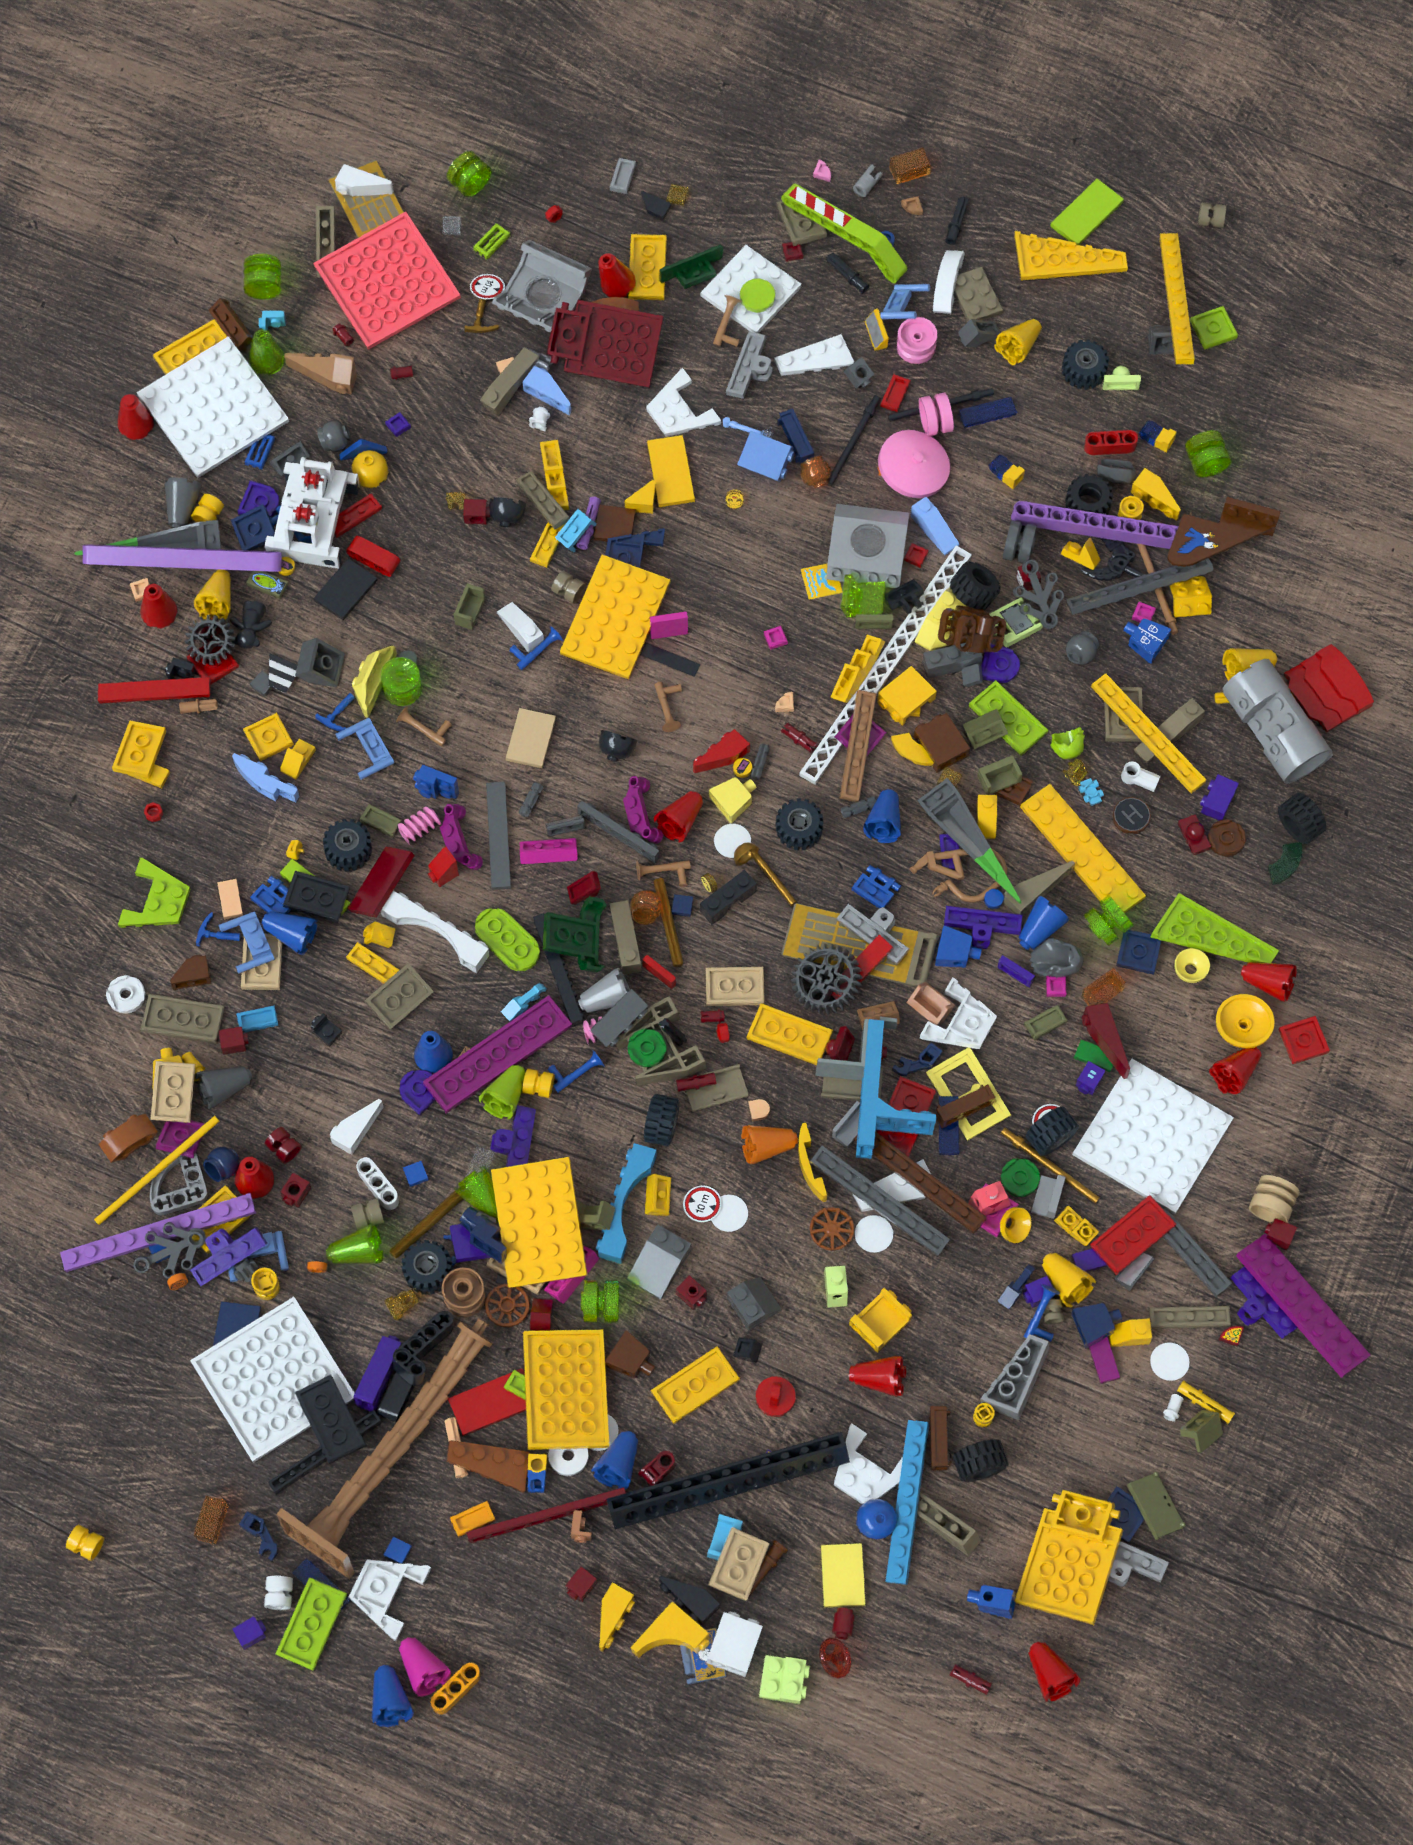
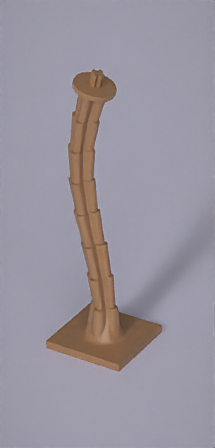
[276,1318,493,1579]

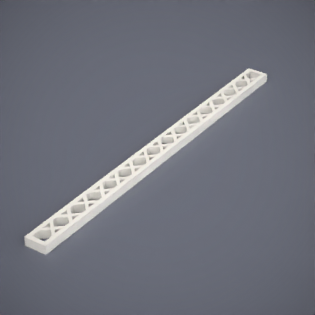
[800,546,972,785]

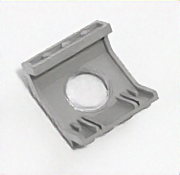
[492,240,592,332]
[826,504,909,588]

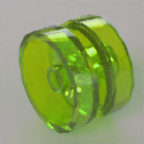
[446,151,492,197]

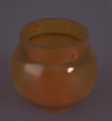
[800,455,831,489]
[630,890,662,925]

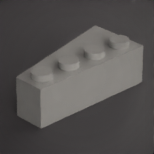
[980,1334,1050,1420]

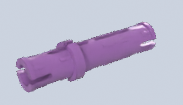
[577,497,601,550]

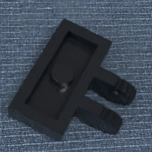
[882,579,924,614]

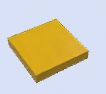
[243,713,294,761]

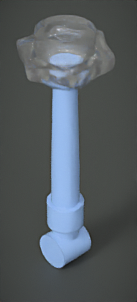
[723,417,774,439]

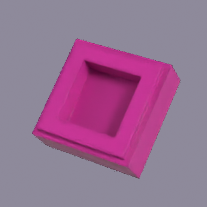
[1132,602,1156,623]
[764,626,788,650]
[1046,976,1066,997]

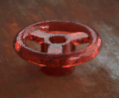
[819,1638,851,1678]

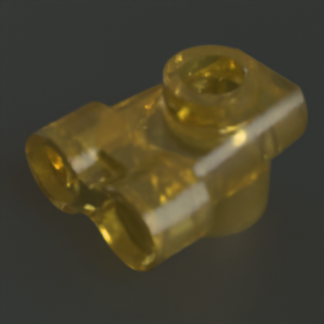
[384,1289,419,1321]

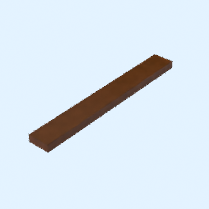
[854,1132,987,1234]

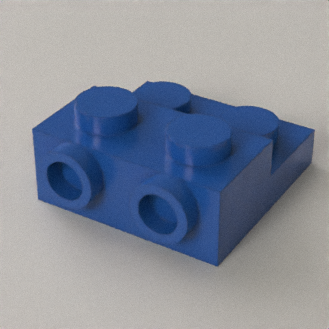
[413,765,459,799]

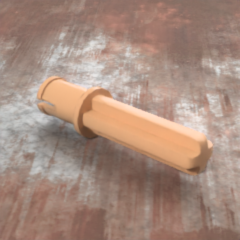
[445,1418,468,1478]

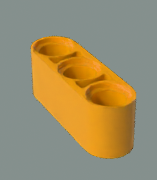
[431,1663,481,1714]

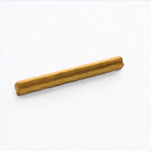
[654,878,683,967]
[389,1186,467,1258]

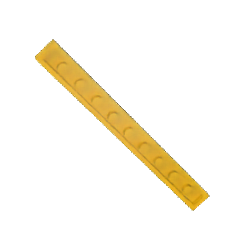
[1159,233,1194,364]

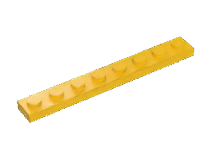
[1091,674,1206,794]

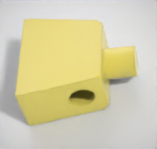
[709,777,756,823]

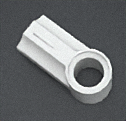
[1121,761,1160,792]

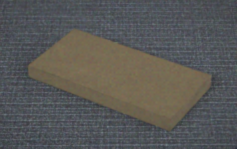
[140,994,225,1044]

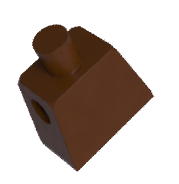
[605,1330,656,1379]

